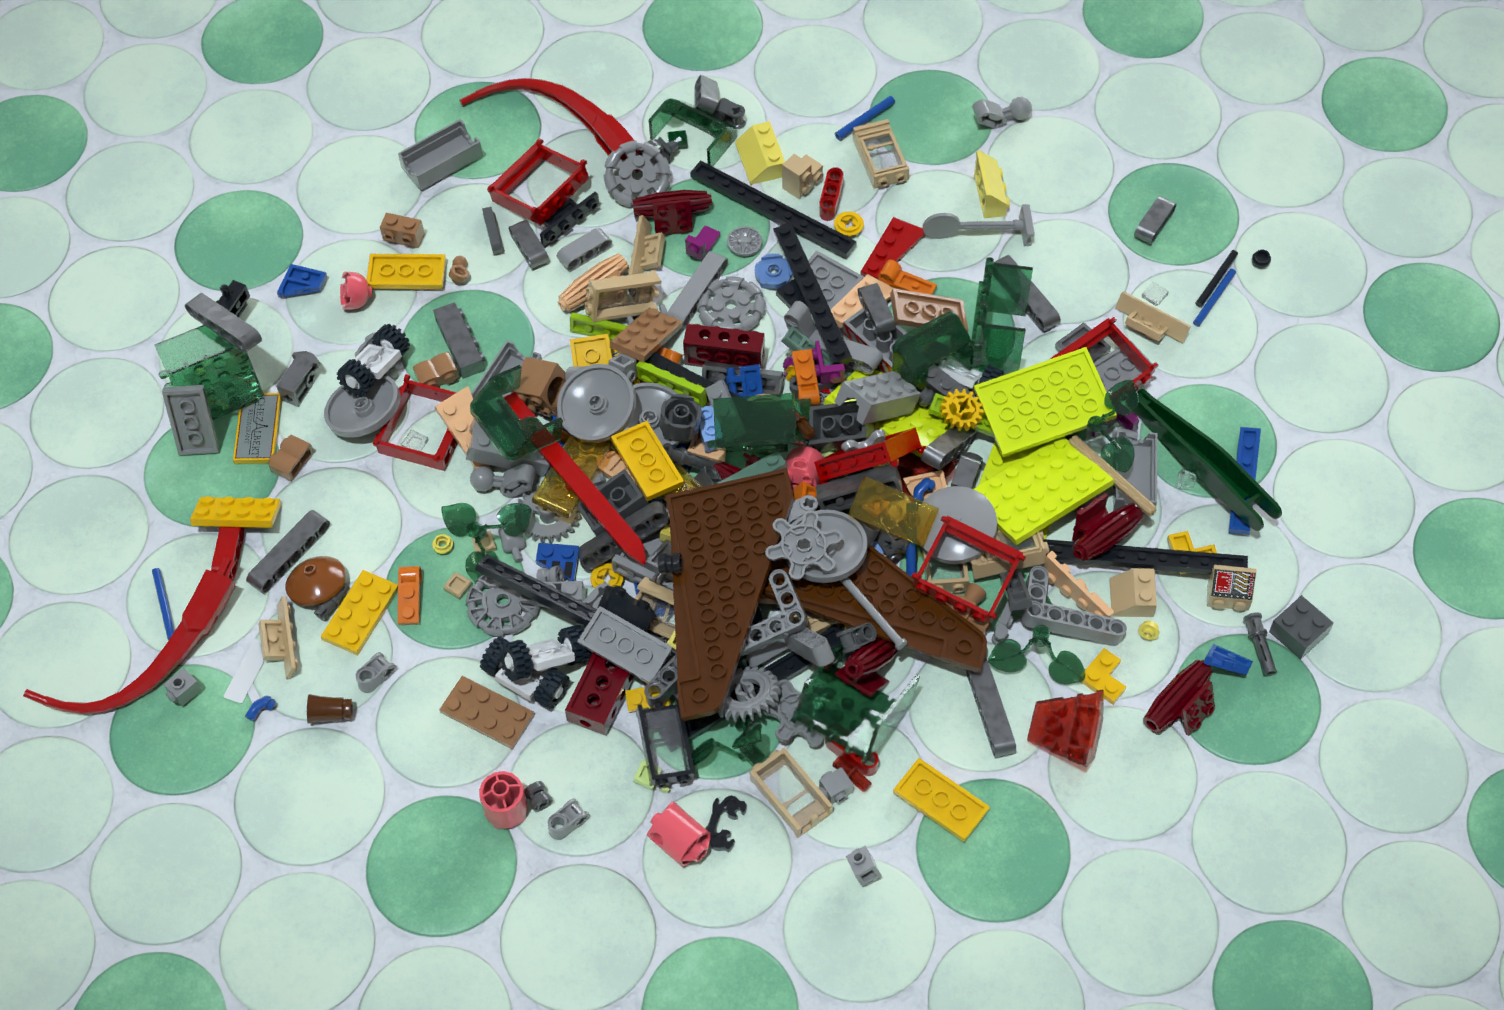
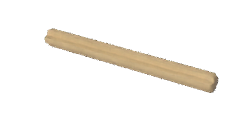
[1069,435,1157,516]

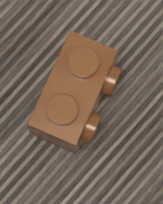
[380,213,425,248]

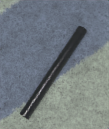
[1195,250,1238,307]

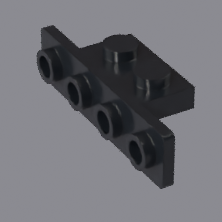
[540,192,599,246]

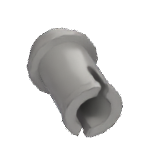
[1112,425,1138,441]

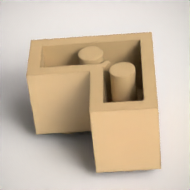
[782,154,823,199]

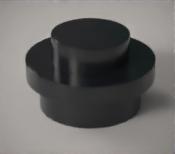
[1252,249,1271,268]

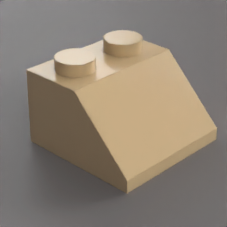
[1109,568,1157,617]

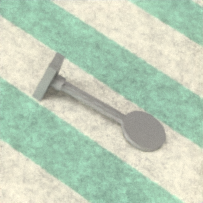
[923,204,1035,246]

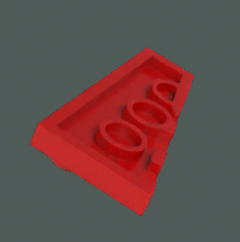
[860,217,926,280]

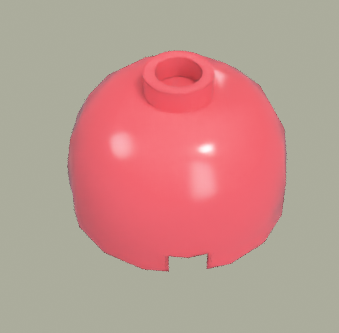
[340,271,372,310]

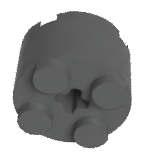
[659,394,702,441]

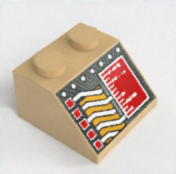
[1207,565,1257,611]

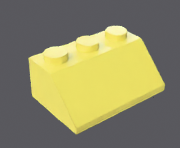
[735,121,785,185]
[974,151,1010,218]

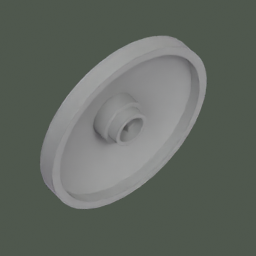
[557,364,636,443]
[324,374,401,438]
[623,383,682,447]
[916,486,997,564]
[786,510,867,583]

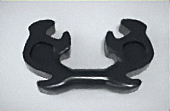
[705,795,746,852]

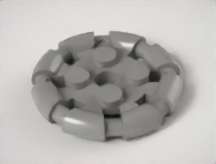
[603,141,671,207]
[696,276,766,331]
[466,575,540,636]

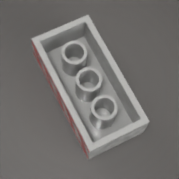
[843,308,925,379]

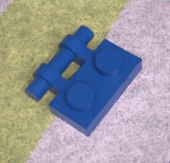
[725,364,764,400]

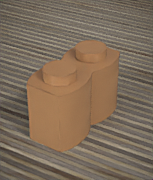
[413,352,460,387]
[269,434,313,481]

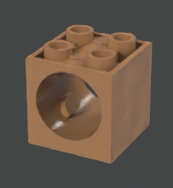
[509,357,566,417]

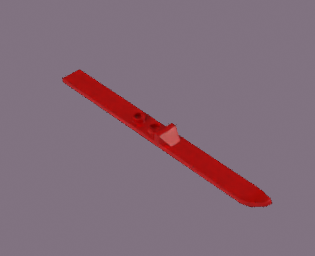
[498,392,646,565]

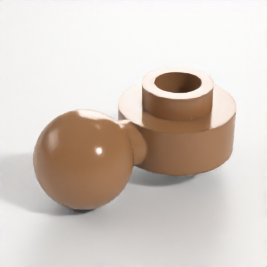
[449,256,469,283]

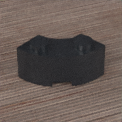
[597,585,655,632]

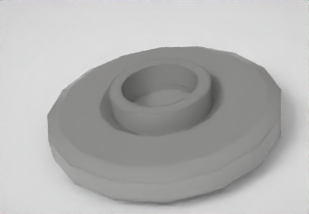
[727,226,762,257]

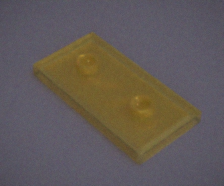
[848,476,939,547]

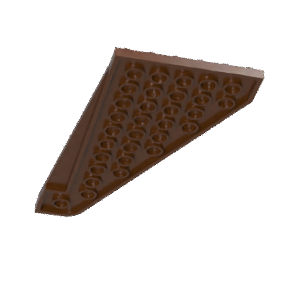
[666,468,794,721]
[762,490,987,673]

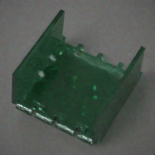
[970,257,1033,375]
[154,325,264,420]
[707,393,811,454]
[790,642,920,764]

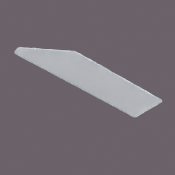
[223,639,264,703]

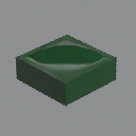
[668,130,688,149]

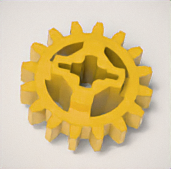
[939,389,984,431]

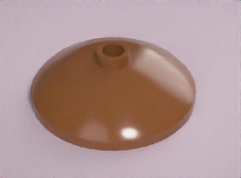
[285,556,346,606]

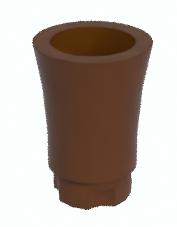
[307,694,353,724]

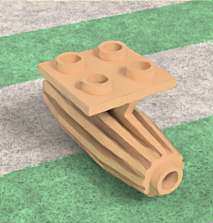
[558,253,629,312]

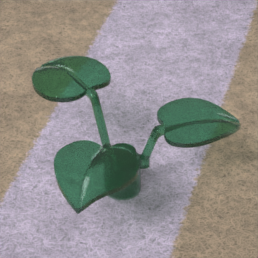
[1064,380,1139,473]
[441,503,532,584]
[988,596,1085,685]
[691,712,765,767]

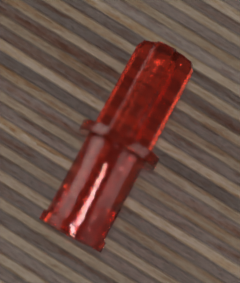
[832,756,872,792]

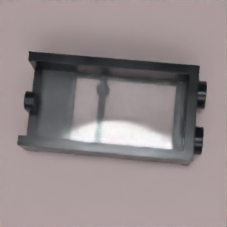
[636,699,695,788]

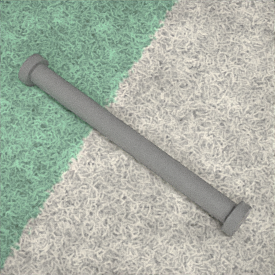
[840,577,907,650]

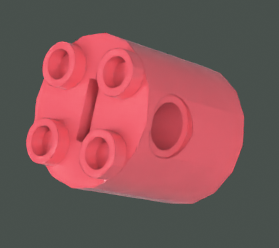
[785,446,824,490]
[479,771,528,829]
[647,801,711,867]

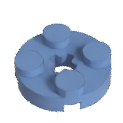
[755,254,793,289]

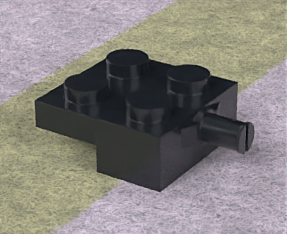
[216,280,250,317]

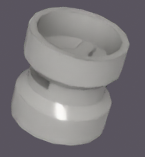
[537,566,564,582]

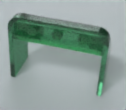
[648,98,737,166]
[892,311,974,389]
[470,365,563,461]

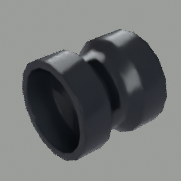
[658,552,683,574]

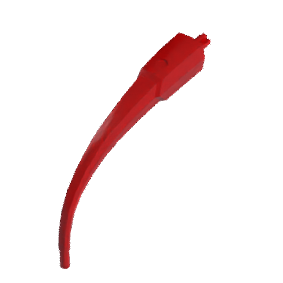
[459,78,640,173]
[23,557,236,714]

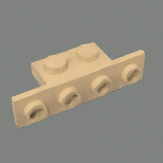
[628,215,665,275]
[1115,291,1191,343]
[258,596,298,679]

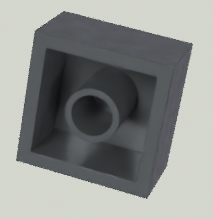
[1269,595,1334,659]

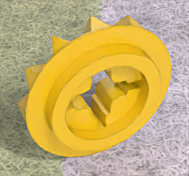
[834,211,864,238]
[590,563,624,588]

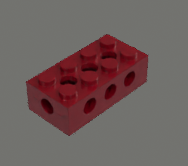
[683,324,765,369]
[565,653,634,735]

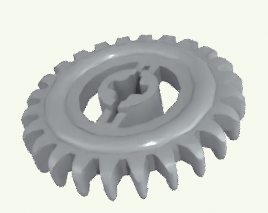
[514,482,581,542]
[717,666,781,723]

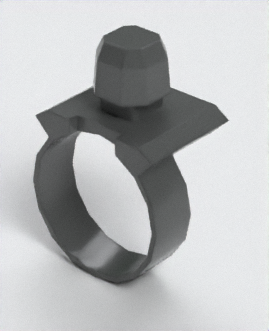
[639,137,678,164]

